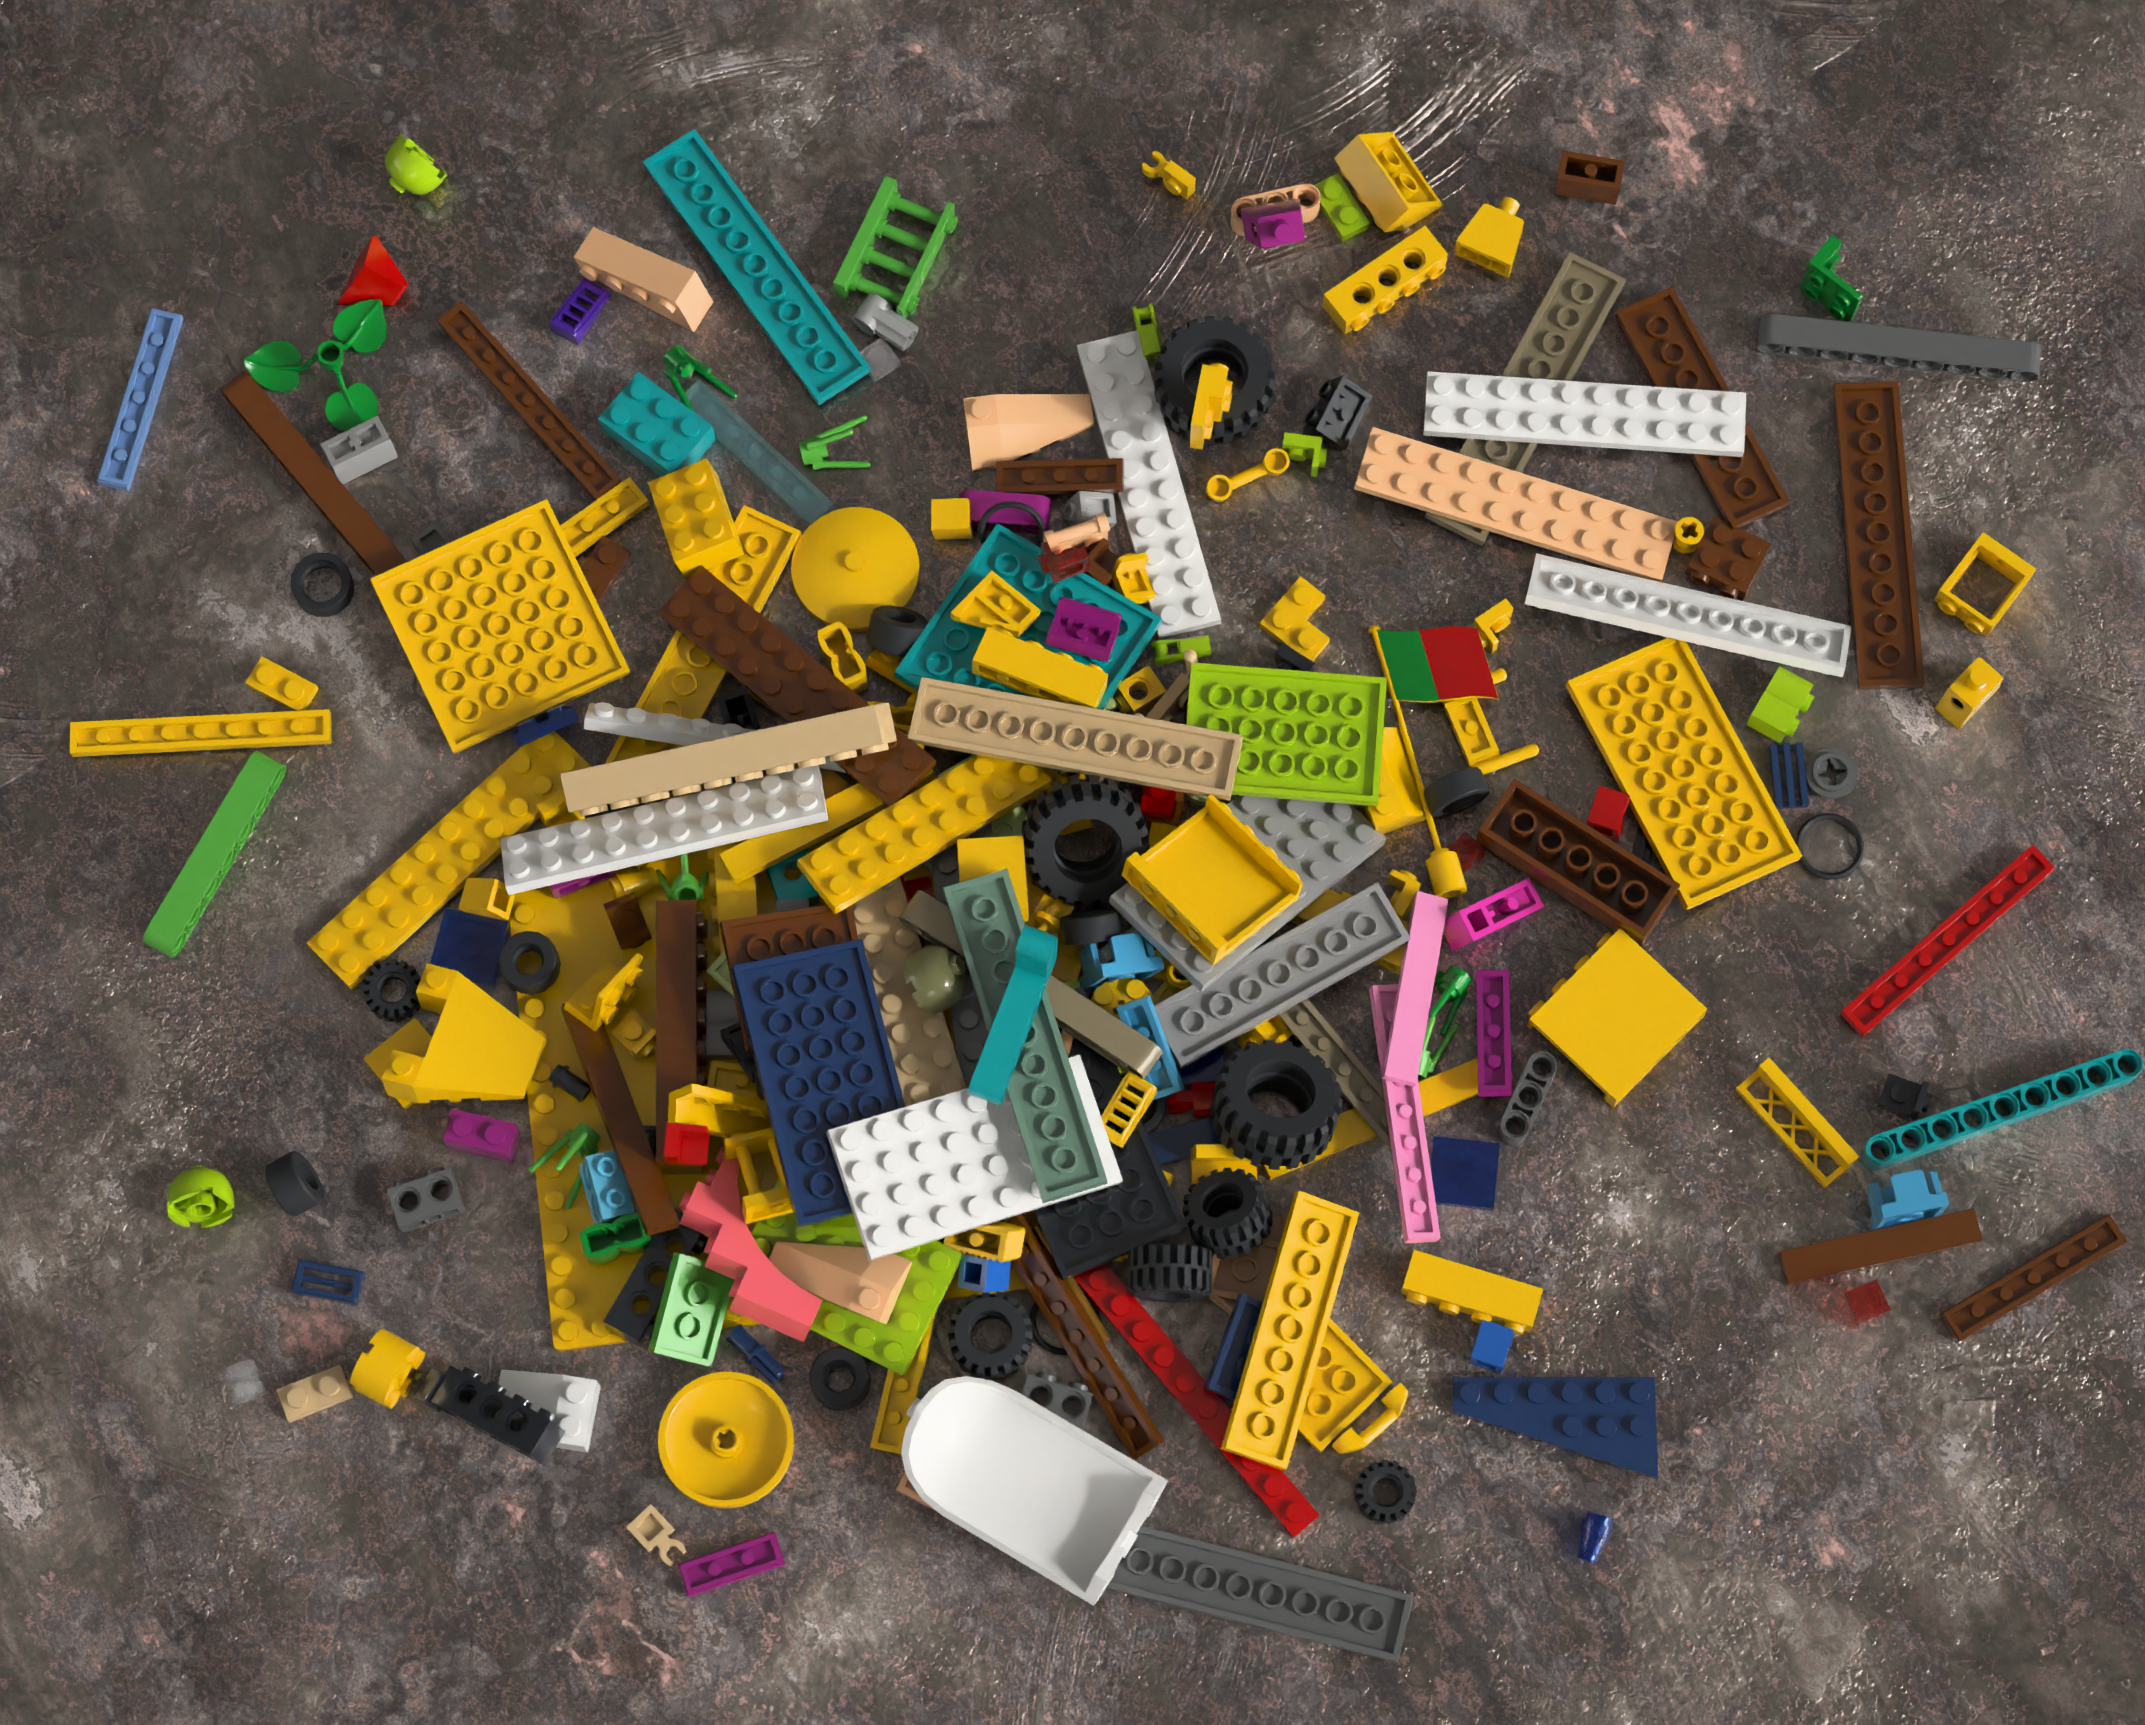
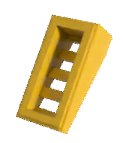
[1101,1071,1157,1148]

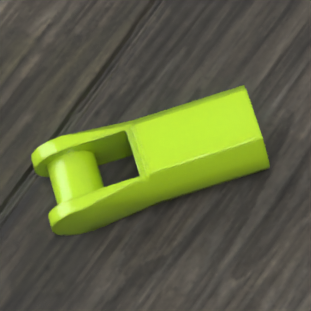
[1132,302,1162,362]
[1151,635,1211,665]

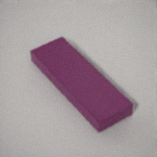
[678,1531,786,1598]

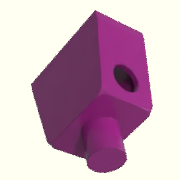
[1241,198,1305,248]

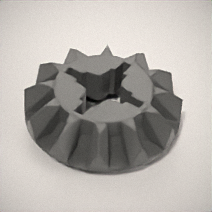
[1806,748,1858,800]

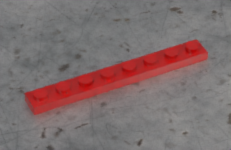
[1840,844,2055,1038]

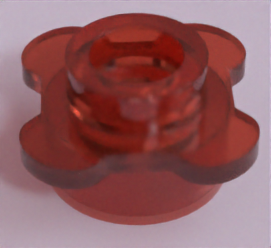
[1446,833,1485,871]

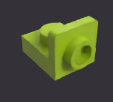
[1282,432,1327,477]

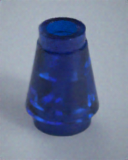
[1577,1511,1615,1564]

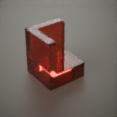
[1844,1279,1891,1329]

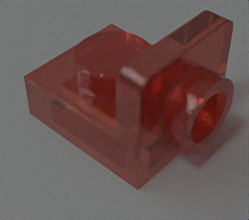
[1038,542,1089,583]

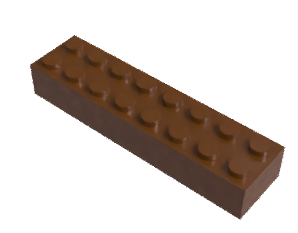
[656,900,708,1175]

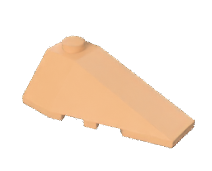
[963,394,1094,471]
[769,1242,912,1324]

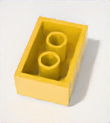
[648,458,744,578]

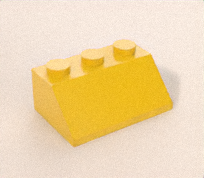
[1334,132,1443,233]
[1361,727,1435,834]

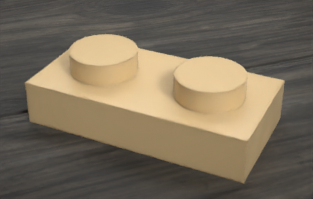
[276,1365,353,1422]

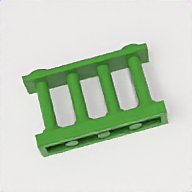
[833,176,958,319]

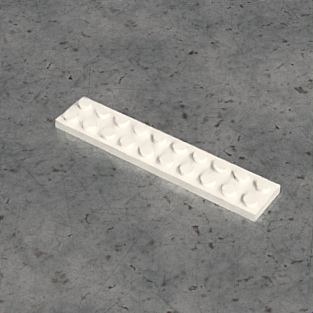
[1077,330,1221,639]
[1423,371,1746,457]
[1525,554,1852,677]
[500,765,828,895]

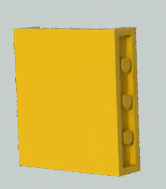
[1122,795,1303,965]
[1527,928,1707,1108]

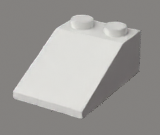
[489,1369,601,1453]

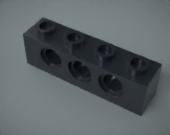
[603,1208,709,1348]
[429,1365,565,1466]

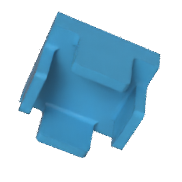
[1078,932,1164,991]
[1866,1170,1949,1231]

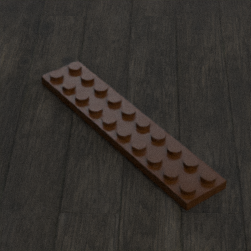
[1833,381,1925,690]
[658,565,936,807]

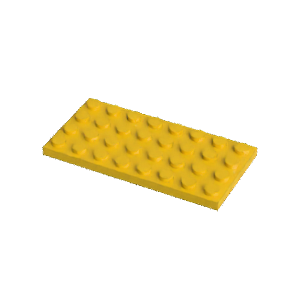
[1565,638,1802,911]

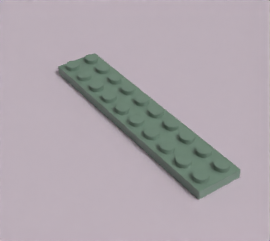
[943,869,1108,1203]

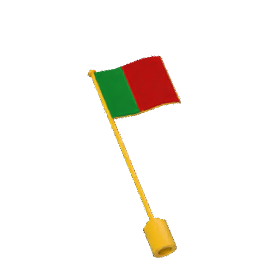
[1368,625,1499,899]

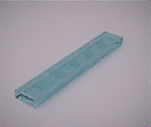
[678,379,834,526]

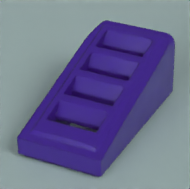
[549,278,611,345]

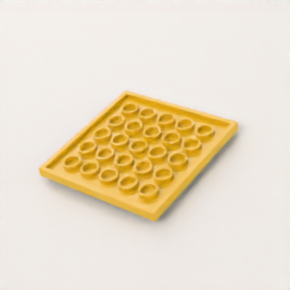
[370,499,630,754]

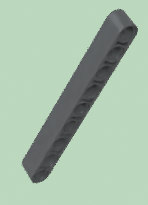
[1757,314,2041,382]

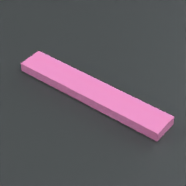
[1382,891,1449,1087]

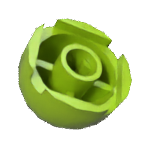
[385,134,448,195]
[167,1166,234,1228]

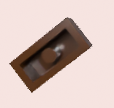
[1554,150,1625,205]

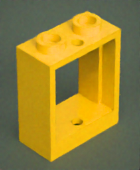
[1934,532,2036,637]

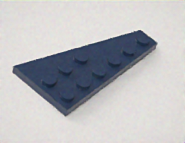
[1451,1377,1658,1480]

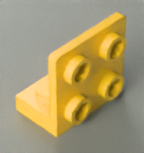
[564,953,643,1031]

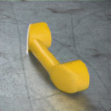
[1206,448,1290,502]
[1332,1383,1408,1454]

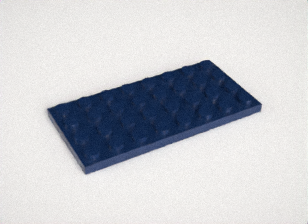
[731,939,906,1227]

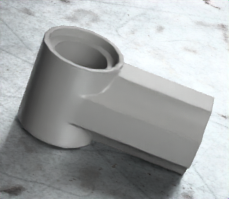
[851,293,918,351]

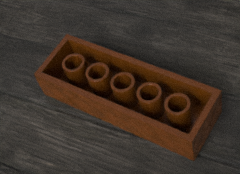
[1476,778,1680,947]

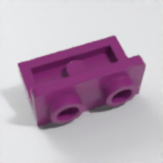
[1045,597,1122,662]

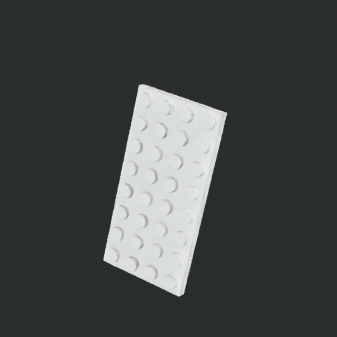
[826,1055,1123,1261]

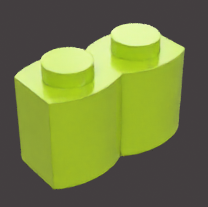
[1746,666,1815,744]

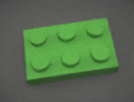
[648,1252,734,1367]

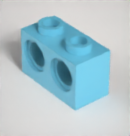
[578,1150,635,1224]

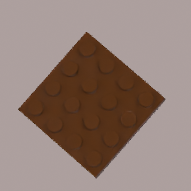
[719,905,859,1053]

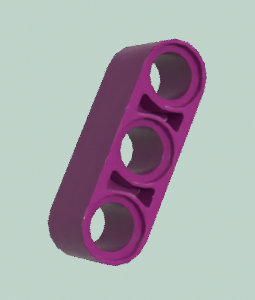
[959,490,1051,535]

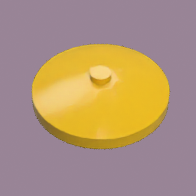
[791,507,920,632]
[658,1372,794,1509]

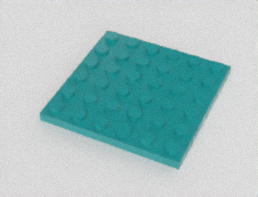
[894,523,1162,774]

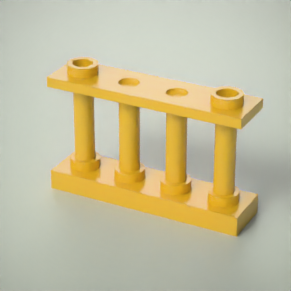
[723,1128,793,1224]

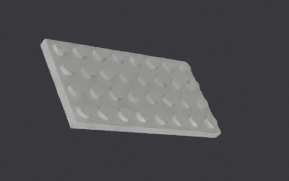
[1109,795,1387,992]

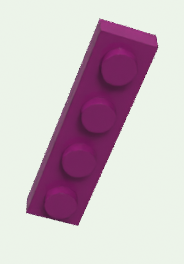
[1476,970,1512,1097]

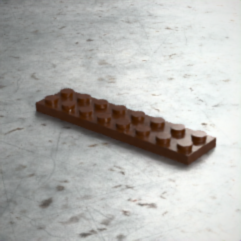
[1615,286,1790,529]

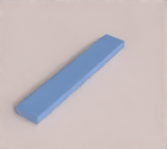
[97,308,183,491]

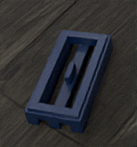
[1769,742,1809,809]
[291,1259,365,1306]

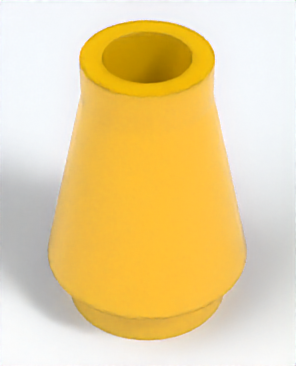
[608,867,660,899]

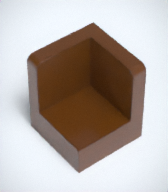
[1079,538,1119,588]

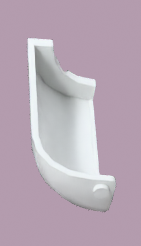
[901,1376,1168,1606]

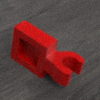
[1167,1081,1216,1117]

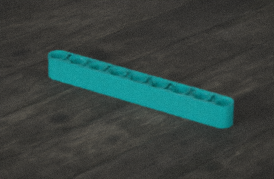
[1860,1049,2143,1171]

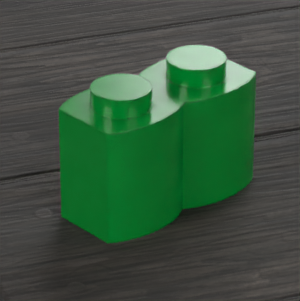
[579,1213,652,1265]

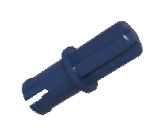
[726,1324,785,1384]

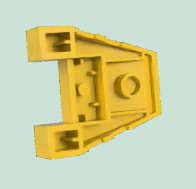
[381,963,545,1104]

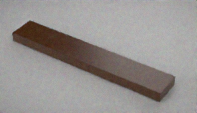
[1778,1208,1983,1286]
[1939,1213,2127,1344]

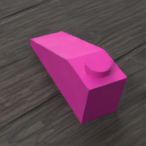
[1443,878,1544,952]

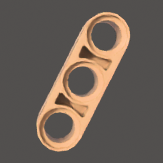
[1231,184,1321,236]

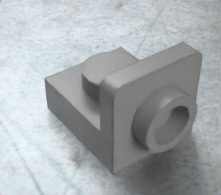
[1064,491,1117,528]

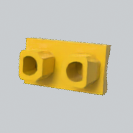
[1025,891,1074,936]

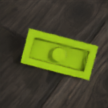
[1314,173,1370,242]

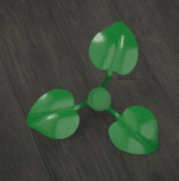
[244,299,387,432]

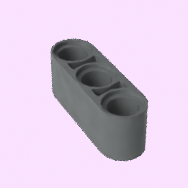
[1498,1051,1557,1146]

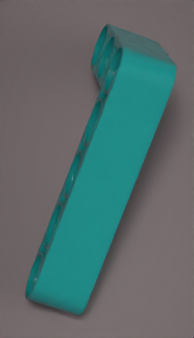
[967,925,1058,1105]

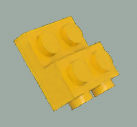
[1190,363,1233,450]

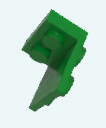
[1800,235,1863,322]

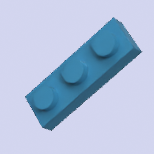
[1116,995,1184,1100]

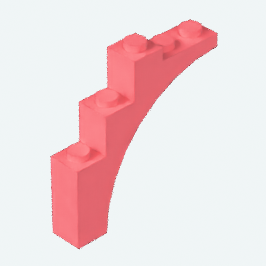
[678,1144,822,1342]

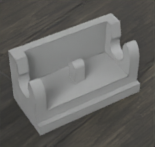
[320,416,398,484]

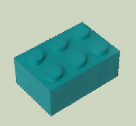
[598,372,716,476]

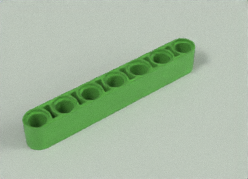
[143,751,287,958]

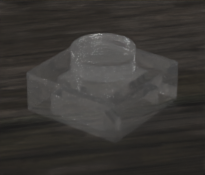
[860,337,901,382]

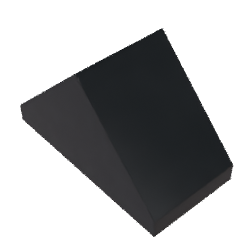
[716,685,760,730]

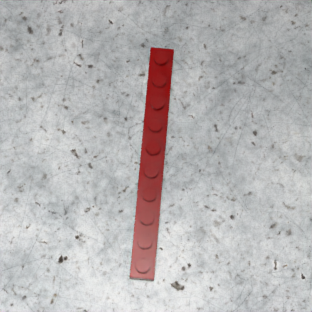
[1075,1263,1320,1539]

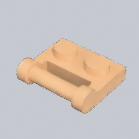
[1043,512,1110,560]

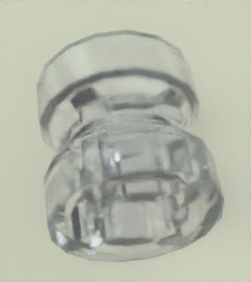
[223,1359,266,1405]

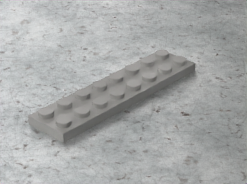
[1154,882,1411,1068]

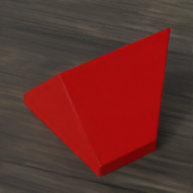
[337,236,409,305]

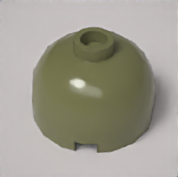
[903,945,967,1013]

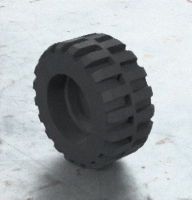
[1154,316,1275,444]
[1021,775,1150,907]
[1210,1040,1342,1170]

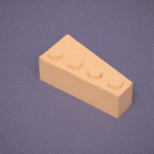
[574,227,713,332]

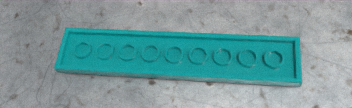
[643,129,871,406]

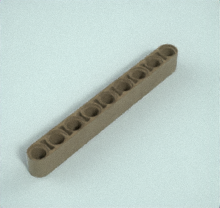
[898,890,1163,1080]

